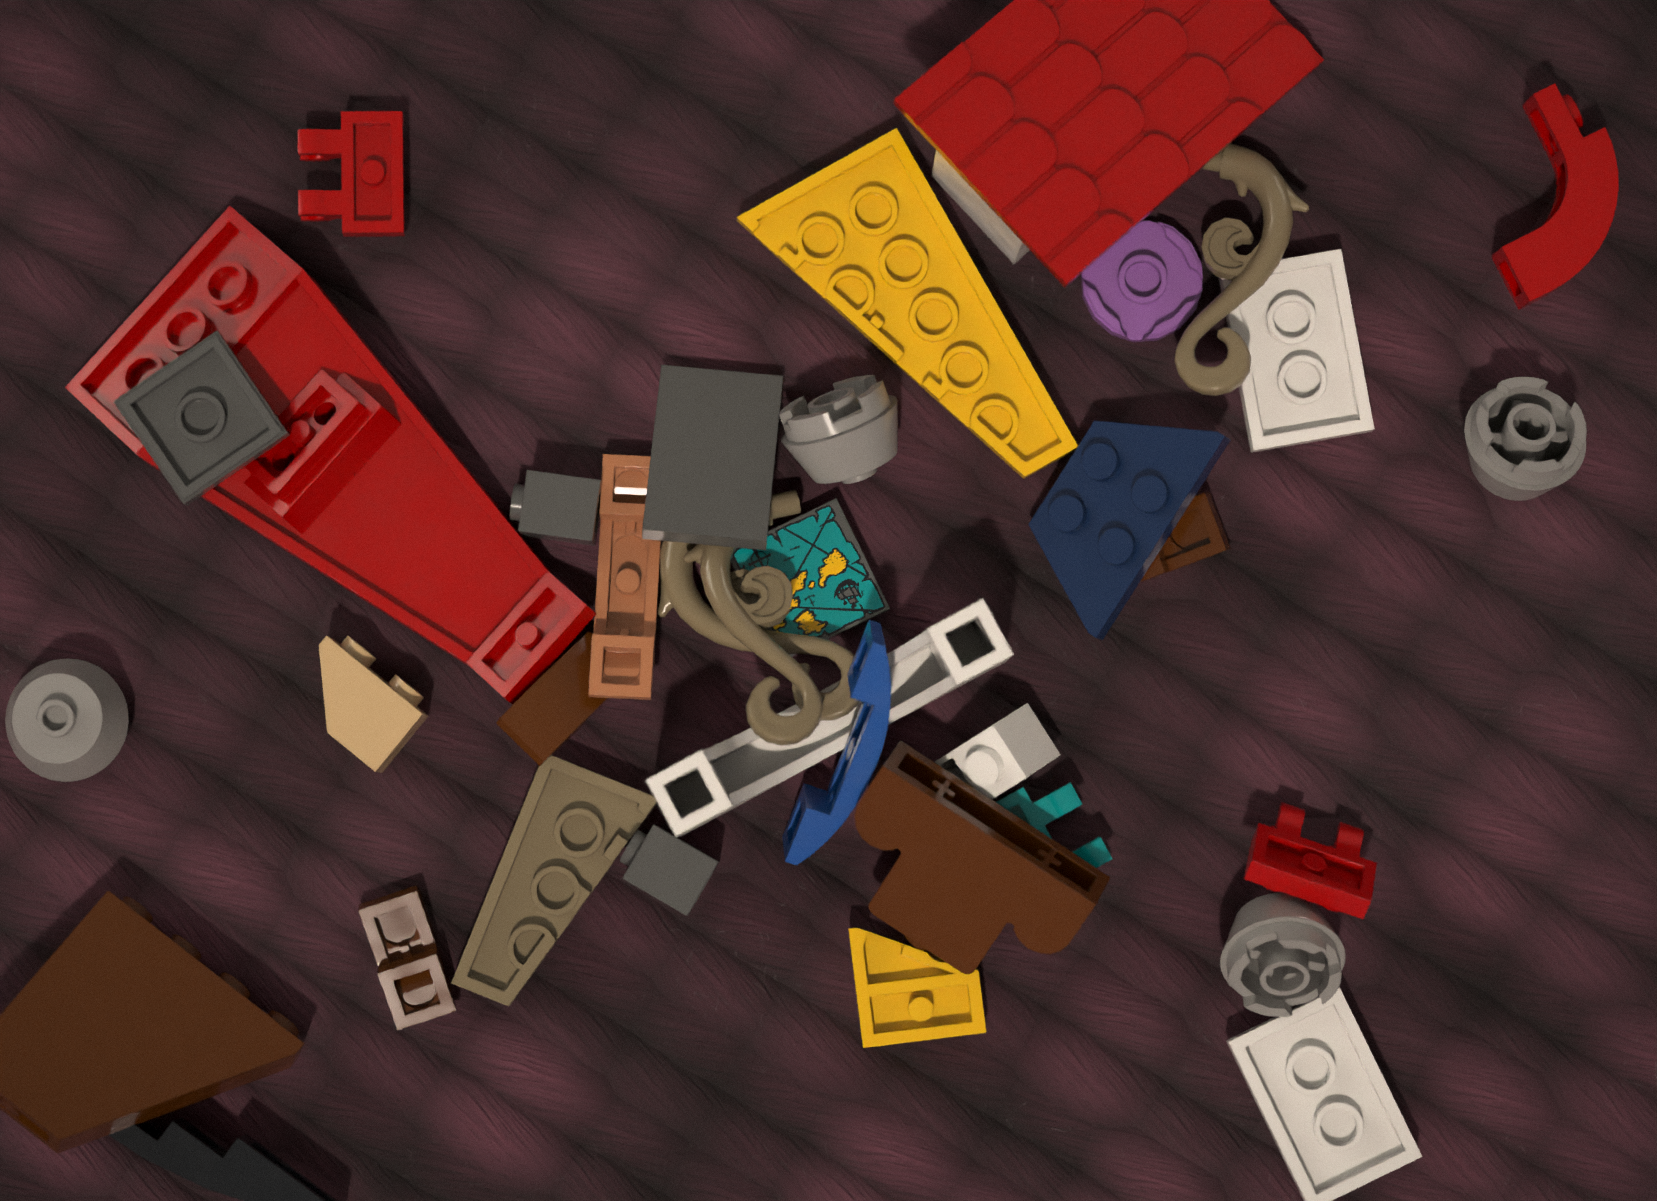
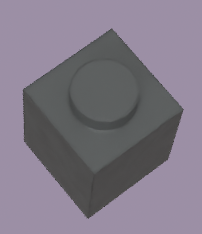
[510,470,602,546]
[619,825,720,916]

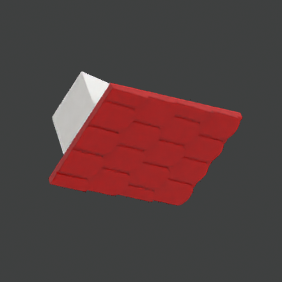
[893,0,1324,287]

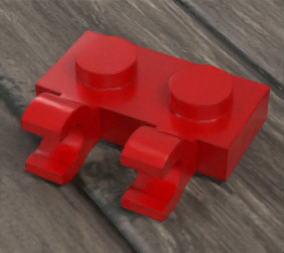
[298,111,405,237]
[1244,802,1377,919]

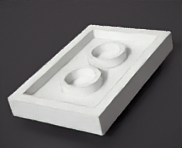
[1219,249,1375,453]
[1226,987,1422,1201]

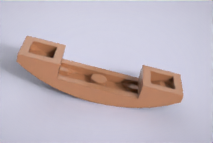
[588,454,662,700]

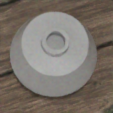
[779,375,898,484]
[1464,377,1587,501]
[5,658,129,782]
[1220,893,1345,1017]

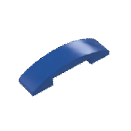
[782,620,891,866]

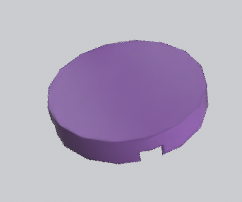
[1081,221,1203,342]

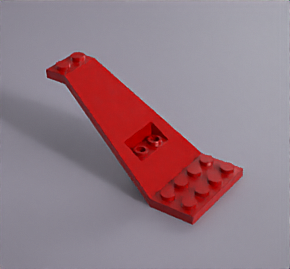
[65,206,596,705]

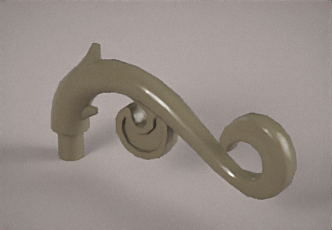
[1174,143,1309,396]
[684,489,823,746]
[658,541,859,721]

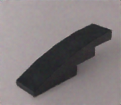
[109,1117,338,1201]

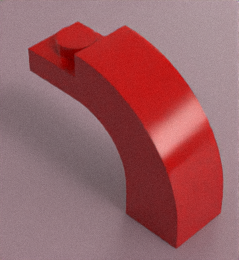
[1491,83,1619,310]

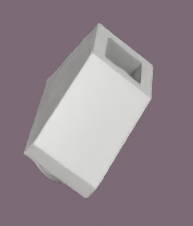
[935,703,1061,800]

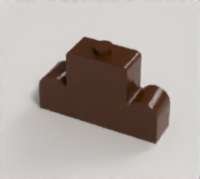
[854,740,1111,974]

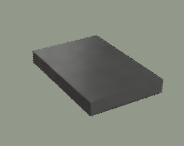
[642,365,783,550]

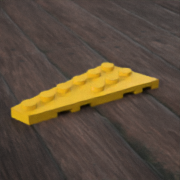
[737,128,1078,479]

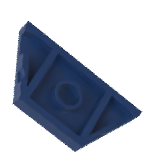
[1028,421,1231,640]

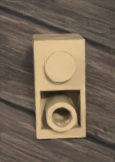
[319,635,428,773]

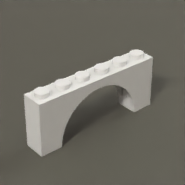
[646,599,1013,837]

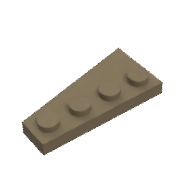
[451,756,657,1006]

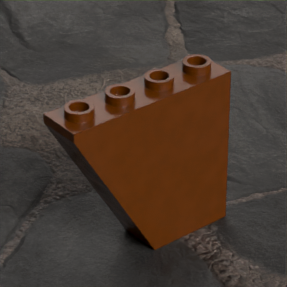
[0,890,305,1154]

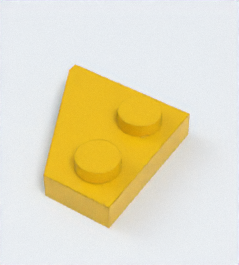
[848,927,986,1048]

